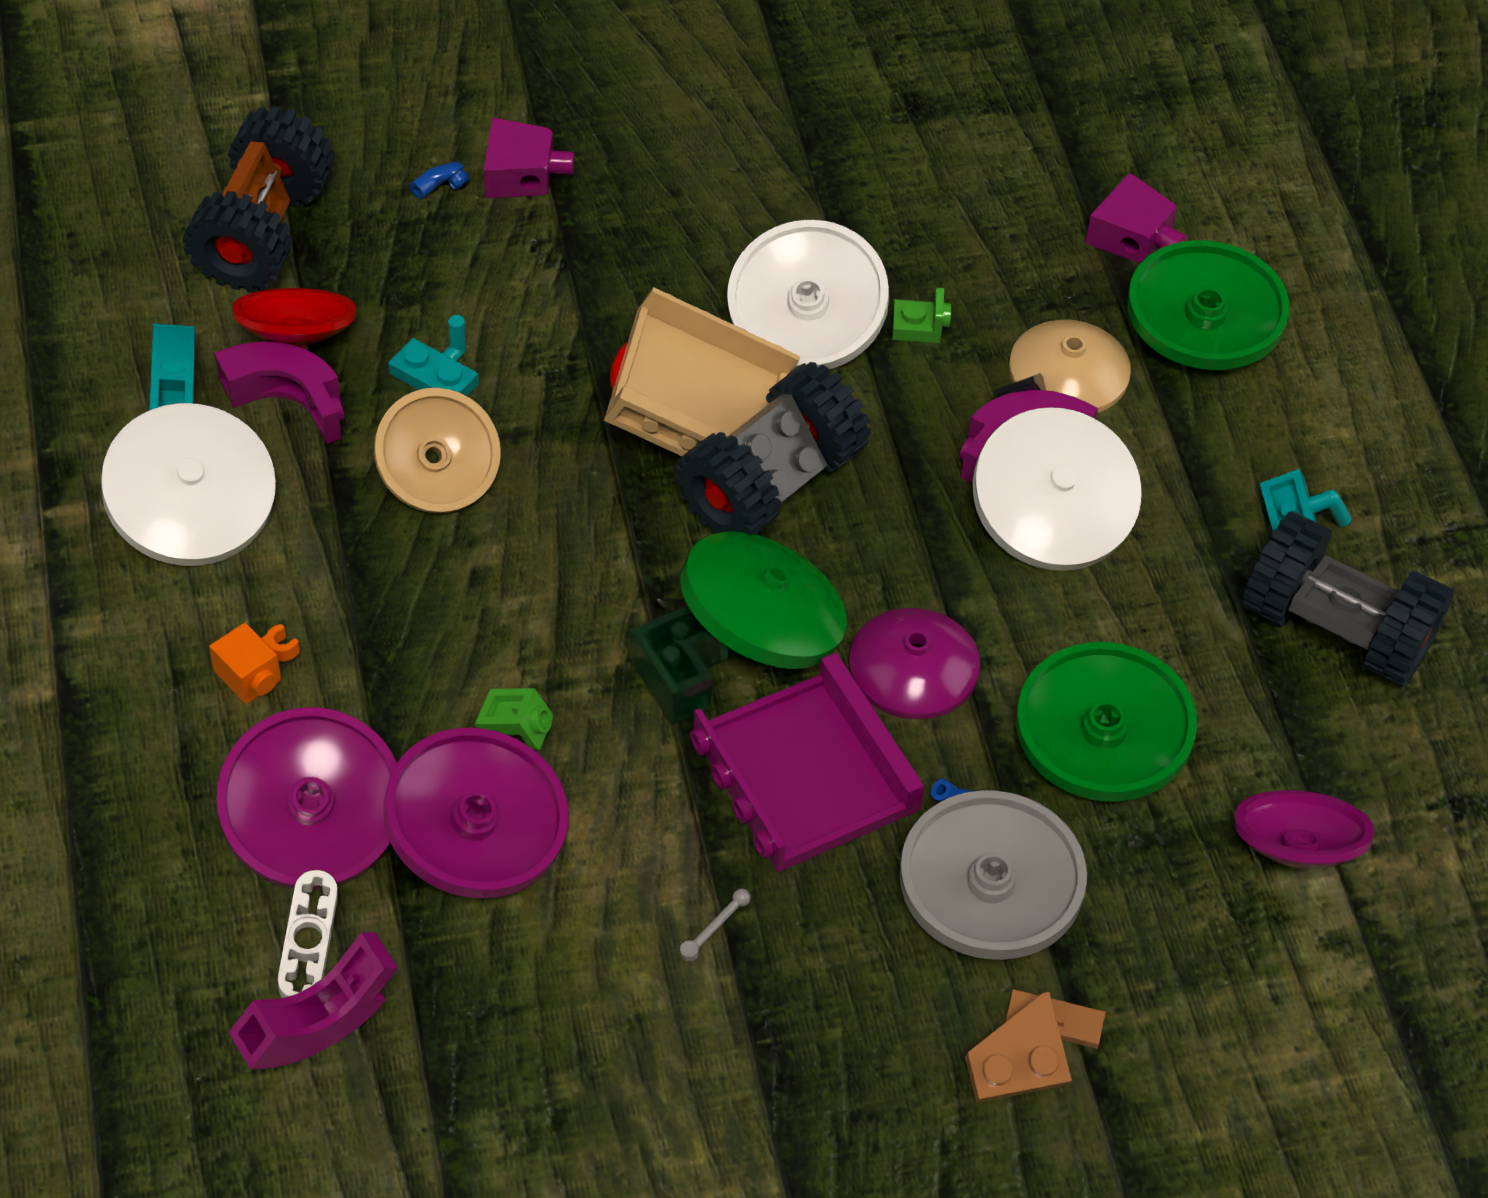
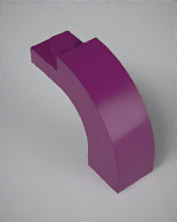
[214,342,345,444]
[959,390,1098,484]
[228,932,398,1070]

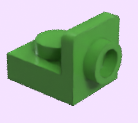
[892,287,951,343]
[475,688,553,749]

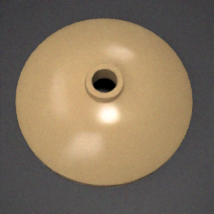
[1009,320,1131,413]
[374,388,501,514]

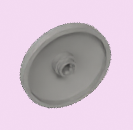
[900,790,1087,960]

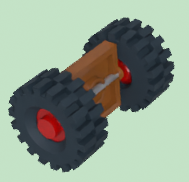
[183,106,335,292]

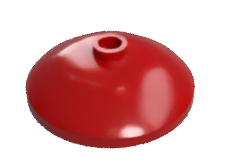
[232,288,356,349]

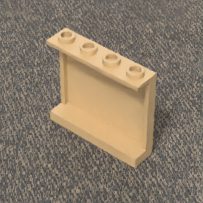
[604,287,800,456]

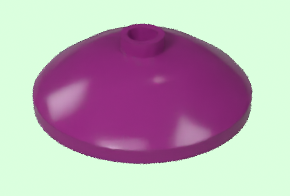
[849,608,980,719]
[1234,790,1374,869]

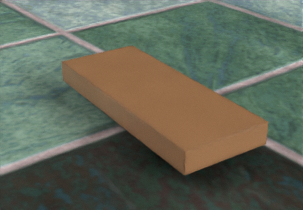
[1005,989,1106,1049]

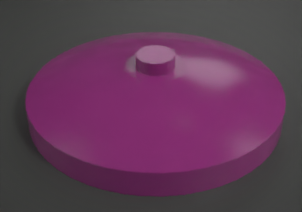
[217,707,397,891]
[383,728,569,898]

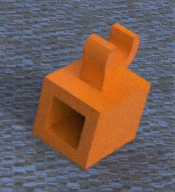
[209,623,300,704]

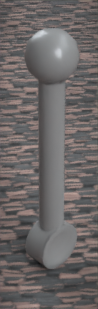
[680,889,751,961]

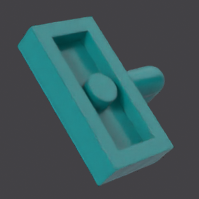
[388,315,479,396]
[1260,469,1352,531]

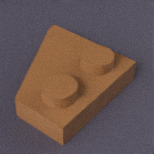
[965,992,1072,1103]

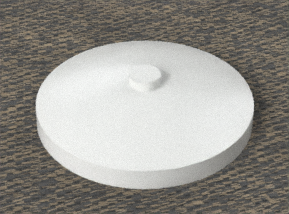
[727,220,889,371]
[101,403,276,566]
[972,407,1141,571]

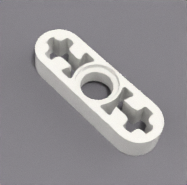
[278,870,338,998]

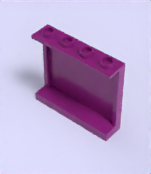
[690,652,924,873]

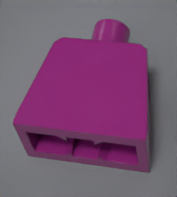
[484,118,575,198]
[1086,173,1187,263]

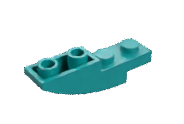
[149,323,195,411]

